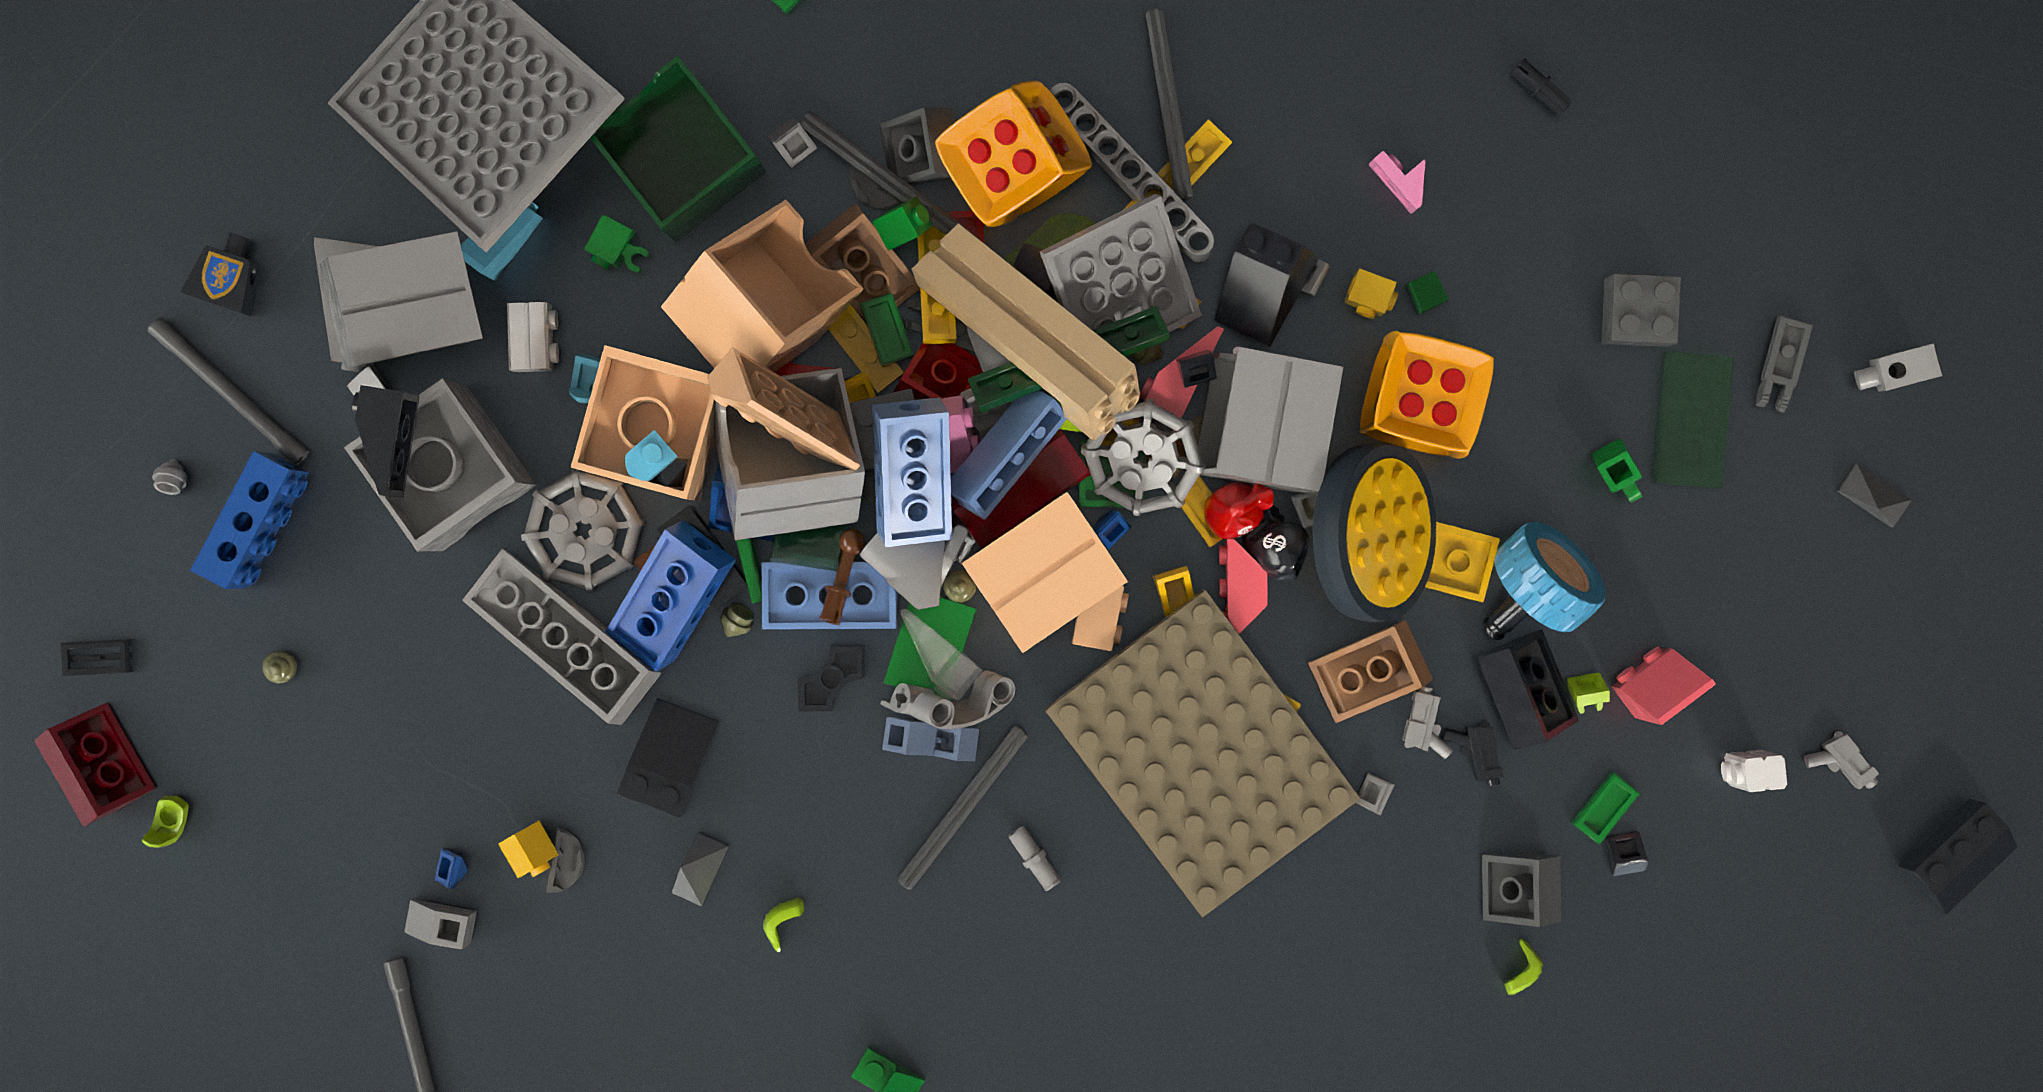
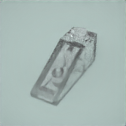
[900,607,983,702]

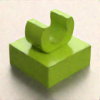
[1567,672,1610,714]

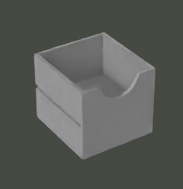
[319,231,483,368]
[1198,347,1343,492]
[714,368,865,540]
[344,378,536,551]

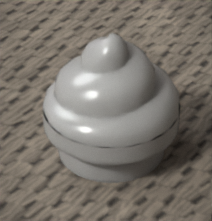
[152,459,188,495]

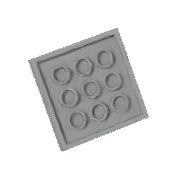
[1040,194,1202,332]

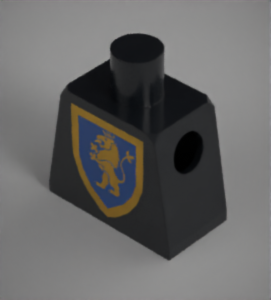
[181,232,260,316]

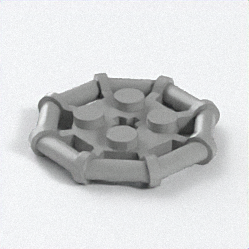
[1081,399,1206,516]
[521,469,645,592]

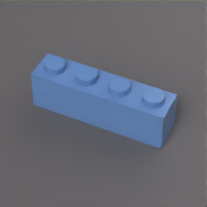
[951,390,1067,520]

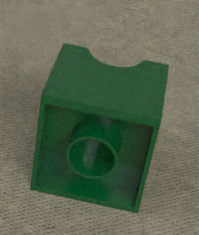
[590,55,766,242]

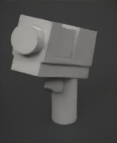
[1402,686,1453,759]
[1804,731,1879,789]

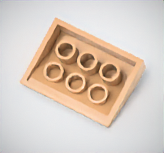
[707,347,860,470]

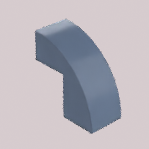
[882,717,979,762]

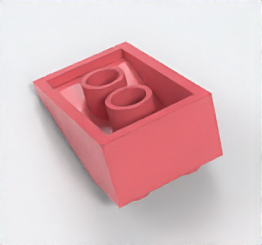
[1139,326,1224,418]
[1611,647,1716,725]

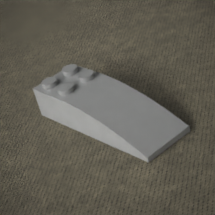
[462,548,662,725]

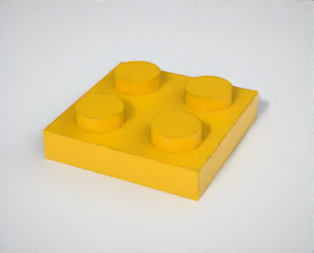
[1425,522,1500,602]

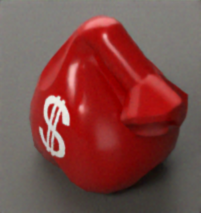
[1204,481,1274,539]

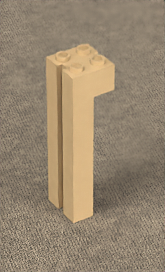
[912,223,1140,441]

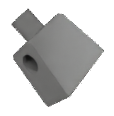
[1854,344,1942,392]

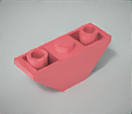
[1219,539,1268,634]

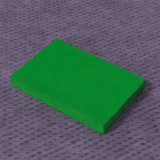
[883,597,976,699]

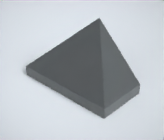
[1837,464,1911,527]
[672,832,729,906]

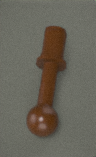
[819,529,865,625]

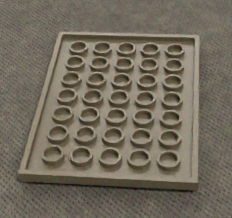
[1044,589,1361,918]

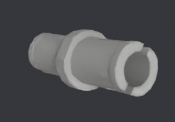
[1008,826,1061,891]

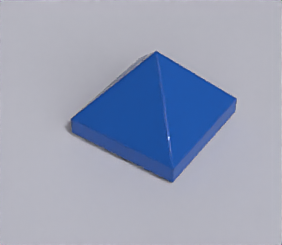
[1093,509,1131,549]
[435,848,468,889]

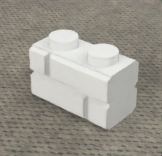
[507,302,560,372]
[1721,749,1787,792]

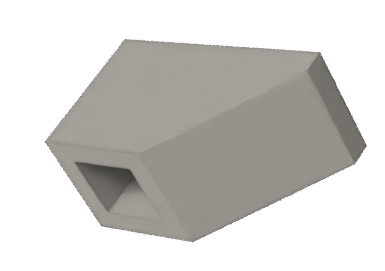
[405,899,477,950]

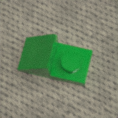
[851,1046,925,1092]

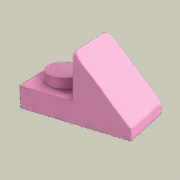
[1368,151,1425,214]

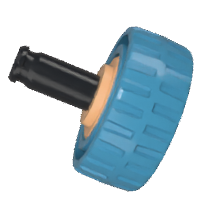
[1482,522,1606,640]

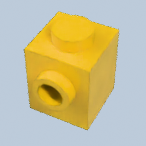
[1343,268,1398,319]
[498,821,559,878]

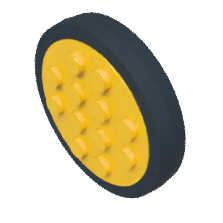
[1313,443,1436,622]

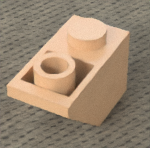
[1072,586,1129,651]

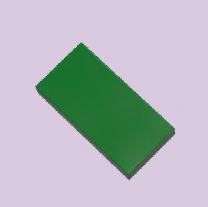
[860,293,914,367]
[736,538,762,604]
[1571,772,1640,845]

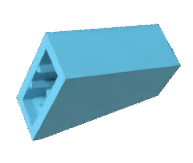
[461,202,543,281]

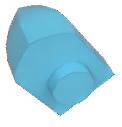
[569,353,601,404]
[625,430,678,481]

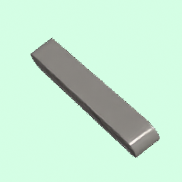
[1050,83,1214,262]

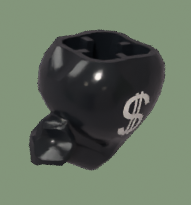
[1242,505,1311,581]

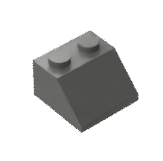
[880,107,955,186]
[1482,853,1561,927]

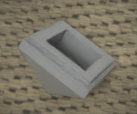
[1356,773,1394,815]

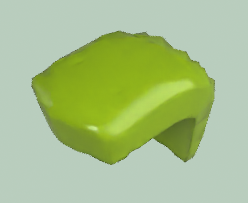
[142,795,189,848]
[763,898,804,952]
[1504,938,1543,995]

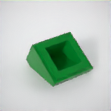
[1404,271,1449,315]

